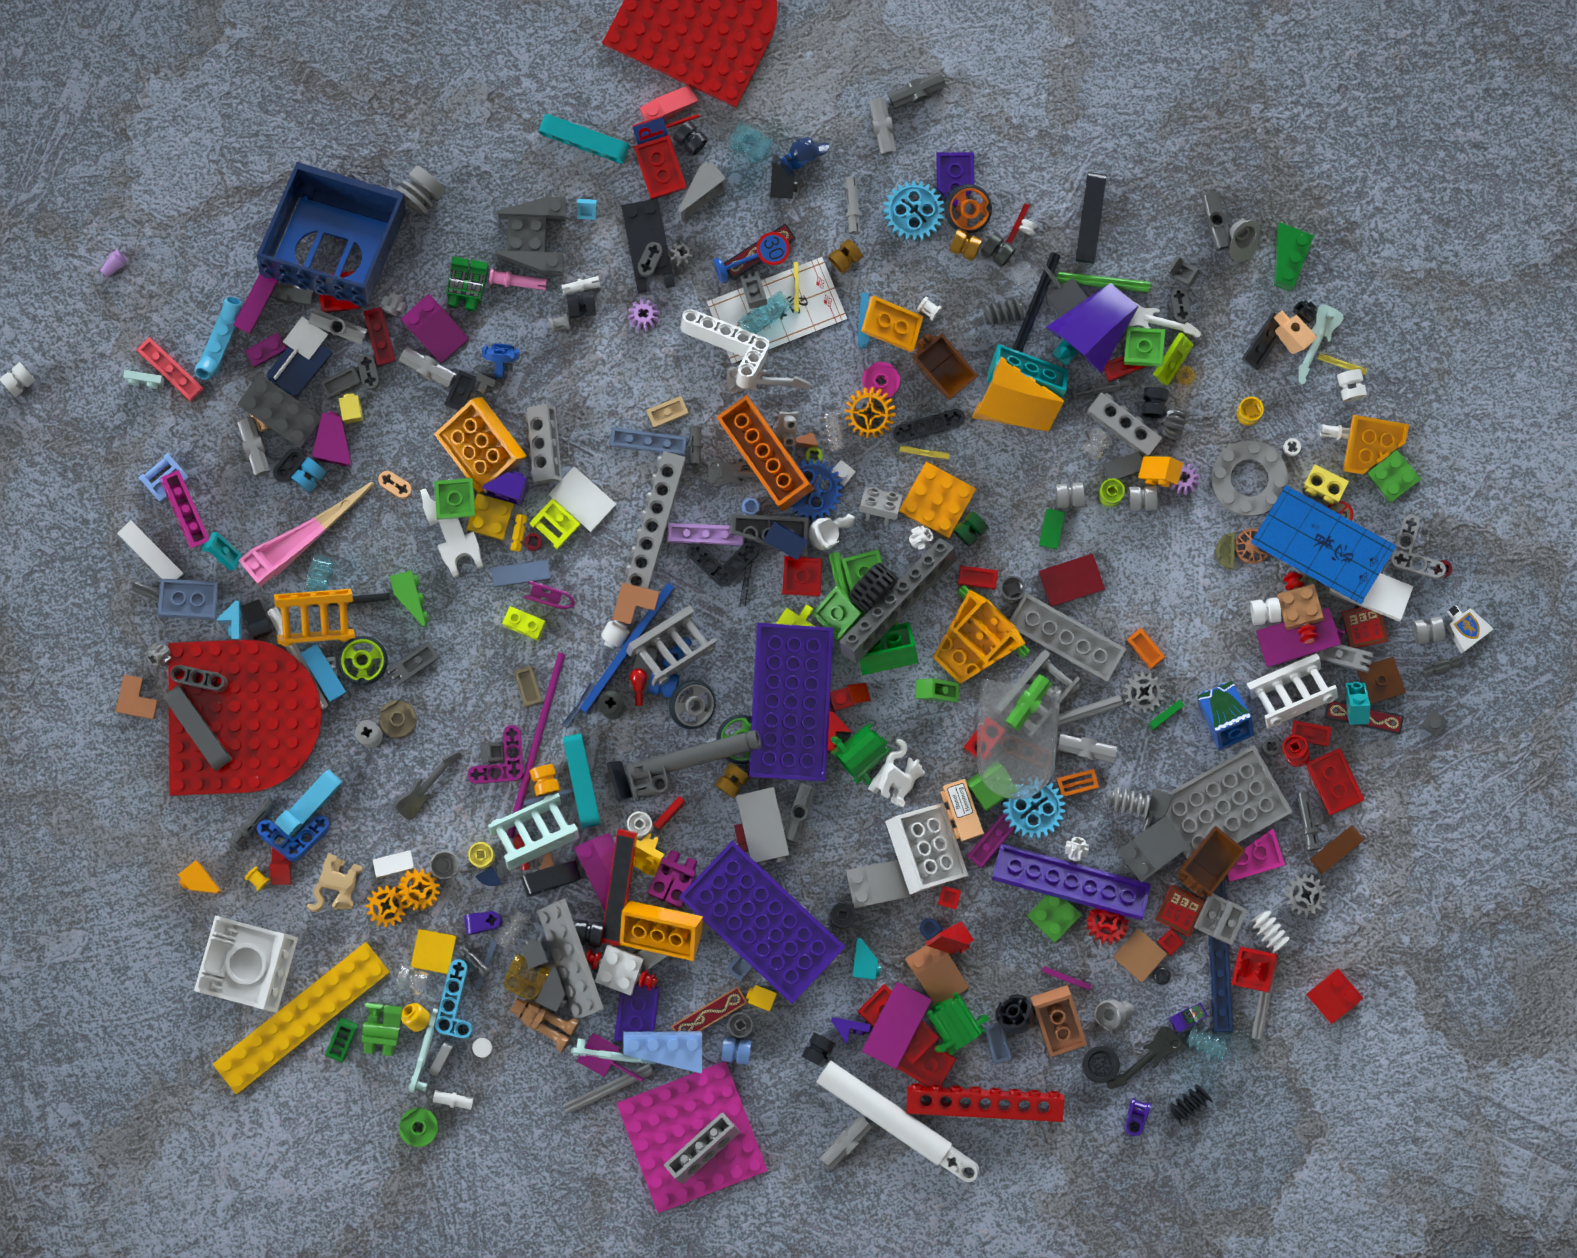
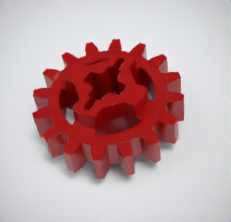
[1086,908,1129,945]

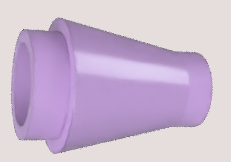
[100,249,128,278]

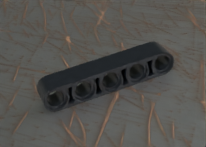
[1075,172,1107,264]

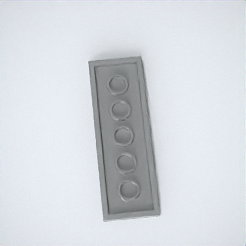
[1010,592,1126,682]
[537,899,604,1020]

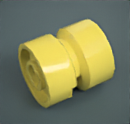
[468,842,495,869]

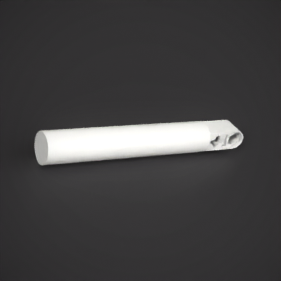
[816,1061,979,1182]

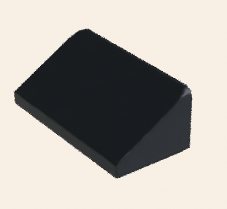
[607,761,632,801]

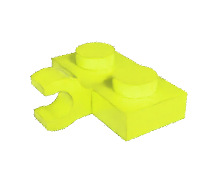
[776,604,814,626]

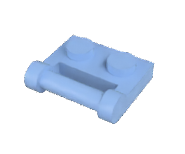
[138,453,190,503]

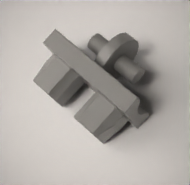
[776,411,799,446]

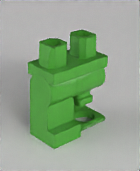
[361,1003,404,1056]

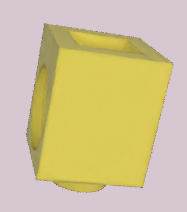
[339,393,363,424]

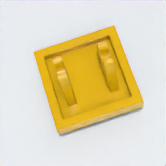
[633,833,664,877]

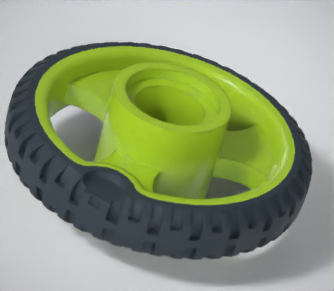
[338,636,388,686]

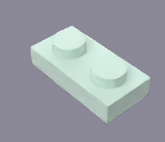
[123,370,165,389]

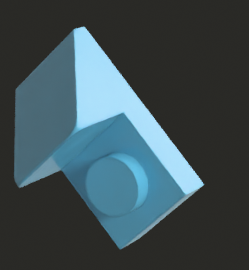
[216,601,242,640]

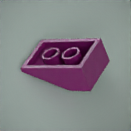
[401,294,469,364]

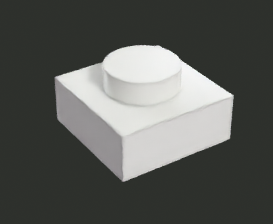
[832,460,856,487]

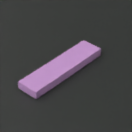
[667,523,744,546]

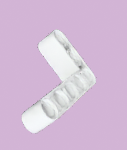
[680,309,769,389]

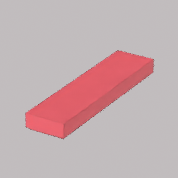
[136,337,204,402]

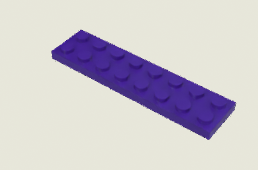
[992,843,1151,921]

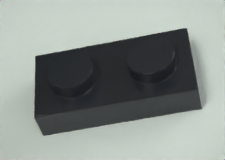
[444,370,477,411]

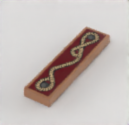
[671,986,747,1031]

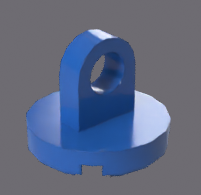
[482,343,520,379]

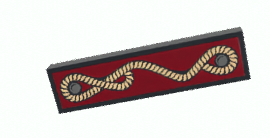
[723,223,796,280]
[1324,700,1404,735]

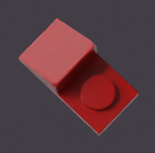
[830,682,871,712]
[827,712,851,752]
[269,847,292,885]

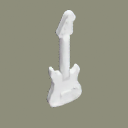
[1128,302,1201,338]

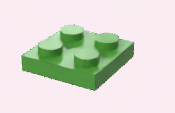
[1124,327,1165,367]
[1367,450,1421,504]
[434,478,476,520]
[812,586,864,641]
[1027,895,1082,943]

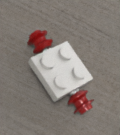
[584,945,658,996]

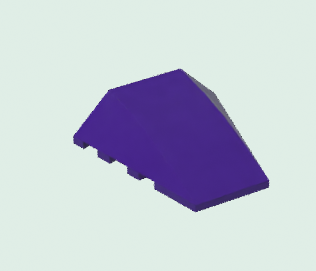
[1046,283,1139,374]

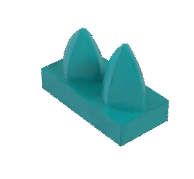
[1052,339,1078,367]
[201,532,242,571]

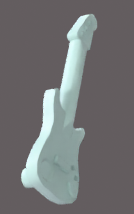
[1298,304,1343,385]
[409,1008,439,1094]
[571,1039,656,1064]

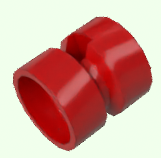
[1282,735,1310,767]

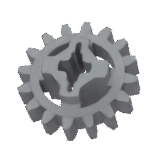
[1122,672,1165,714]
[1284,874,1327,916]

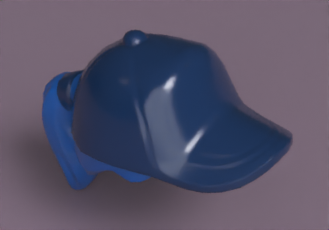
[781,137,829,172]

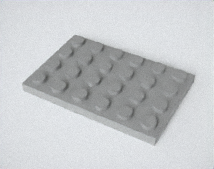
[1164,745,1293,859]

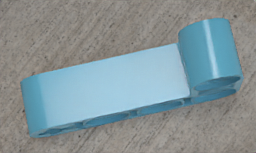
[275,769,343,838]
[435,959,473,1039]

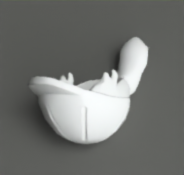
[808,514,855,550]

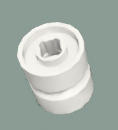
[0,362,36,397]
[1337,369,1367,402]
[1250,597,1281,626]
[627,811,653,839]

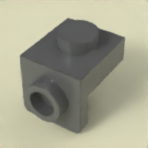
[1167,256,1201,288]

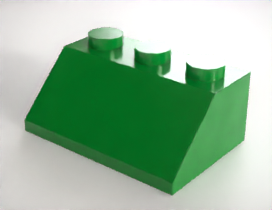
[859,622,919,676]

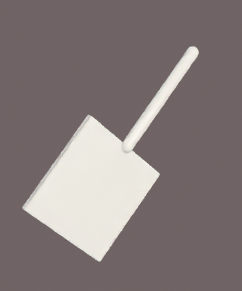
[274,317,328,380]

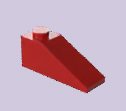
[926,921,974,954]

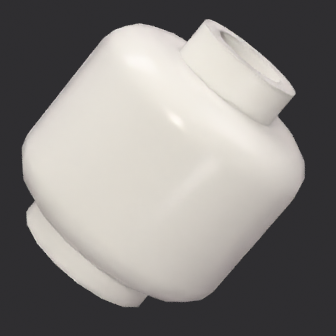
[601,621,630,649]

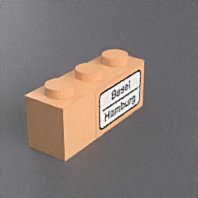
[940,779,984,843]

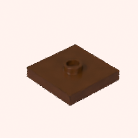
[1357,656,1406,705]

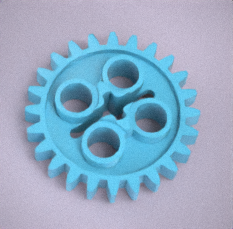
[883,180,945,242]
[1002,777,1066,840]

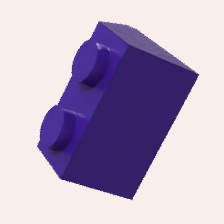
[483,471,529,506]

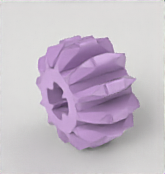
[628,299,660,332]
[1170,463,1200,495]

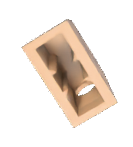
[1274,310,1318,354]

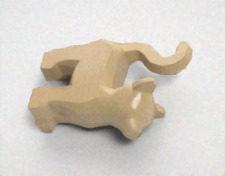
[307,853,364,912]

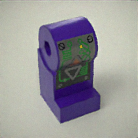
[1168,1002,1208,1034]

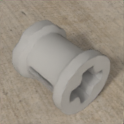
[548,313,570,334]

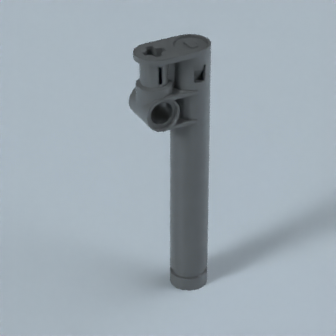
[627,730,761,801]

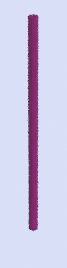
[507,652,566,839]

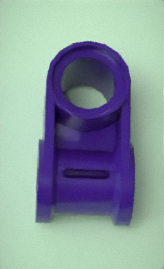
[464,911,503,935]
[1124,1097,1151,1137]

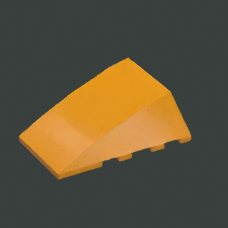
[971,357,1064,432]
[933,590,1025,684]

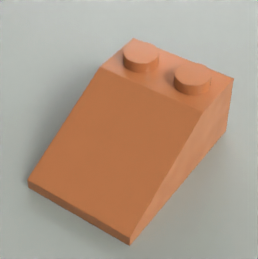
[905,945,969,1004]
[1031,985,1087,1057]

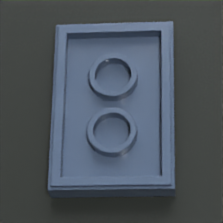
[157,578,219,621]

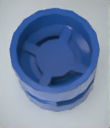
[647,672,680,699]

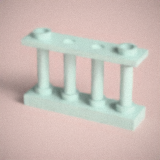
[488,793,579,870]

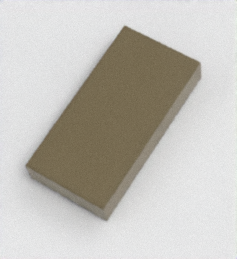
[514,666,543,708]

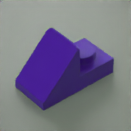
[831,1017,870,1044]

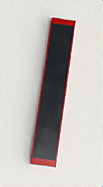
[601,829,638,946]

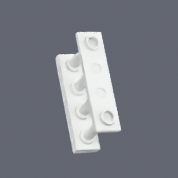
[1247,653,1338,728]

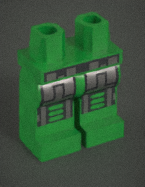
[446,256,489,312]

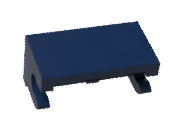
[764,521,808,560]

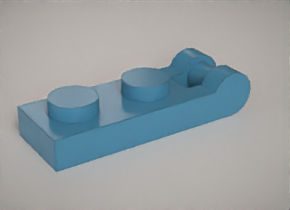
[858,292,870,349]

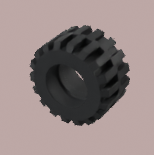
[848,562,898,613]

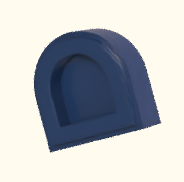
[920,918,943,941]

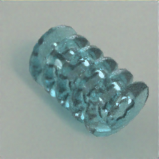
[1184,1026,1228,1063]

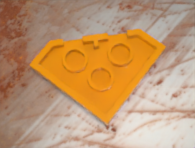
[1343,415,1409,475]

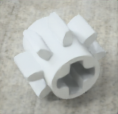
[909,526,933,550]
[1065,837,1089,861]

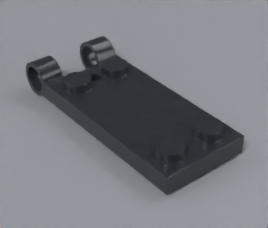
[621,198,675,294]

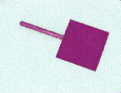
[577,1033,644,1082]

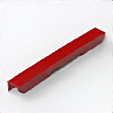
[1005,203,1030,244]

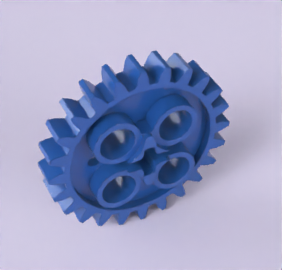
[789,459,844,521]

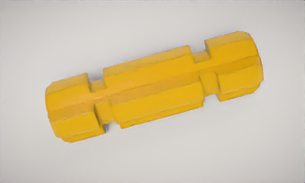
[510,514,527,552]

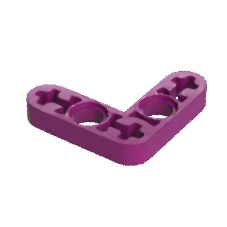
[467,725,524,784]

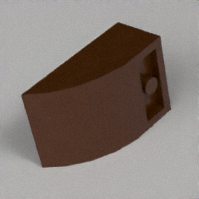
[912,333,978,400]
[1176,826,1246,897]

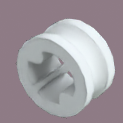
[1019,219,1038,235]
[1283,438,1301,457]

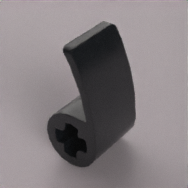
[242,599,272,640]

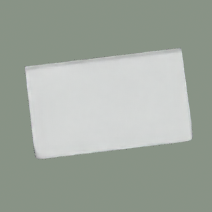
[373,850,415,879]

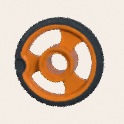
[944,184,992,233]

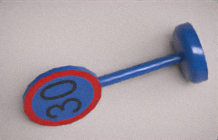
[712,232,790,284]

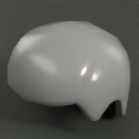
[429,850,459,879]

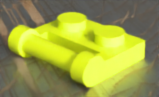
[530,498,581,550]

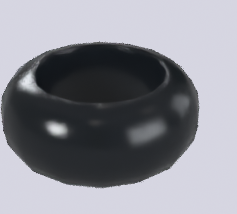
[1153,967,1171,985]

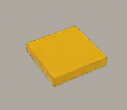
[411,929,457,974]

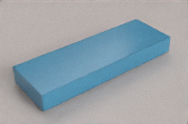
[300,644,347,703]

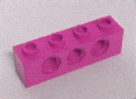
[159,470,209,549]

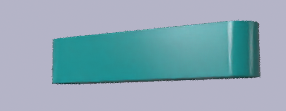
[538,114,630,164]
[563,733,601,829]

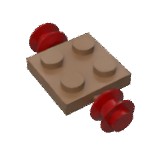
[1277,572,1324,645]

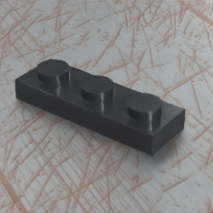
[1242,313,1280,370]

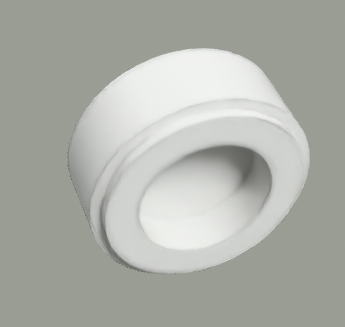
[472,1038,492,1058]

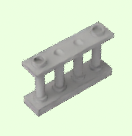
[626,605,717,687]
[994,649,1080,739]

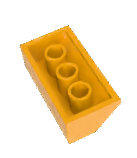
[620,900,703,961]

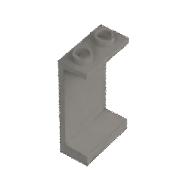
[736,787,789,867]

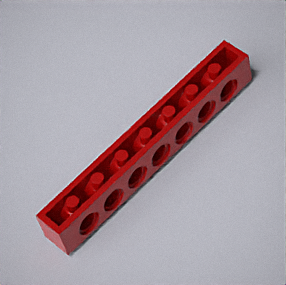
[906,1083,1064,1122]

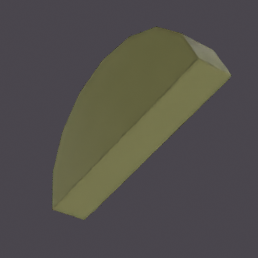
[1215,532,1235,571]

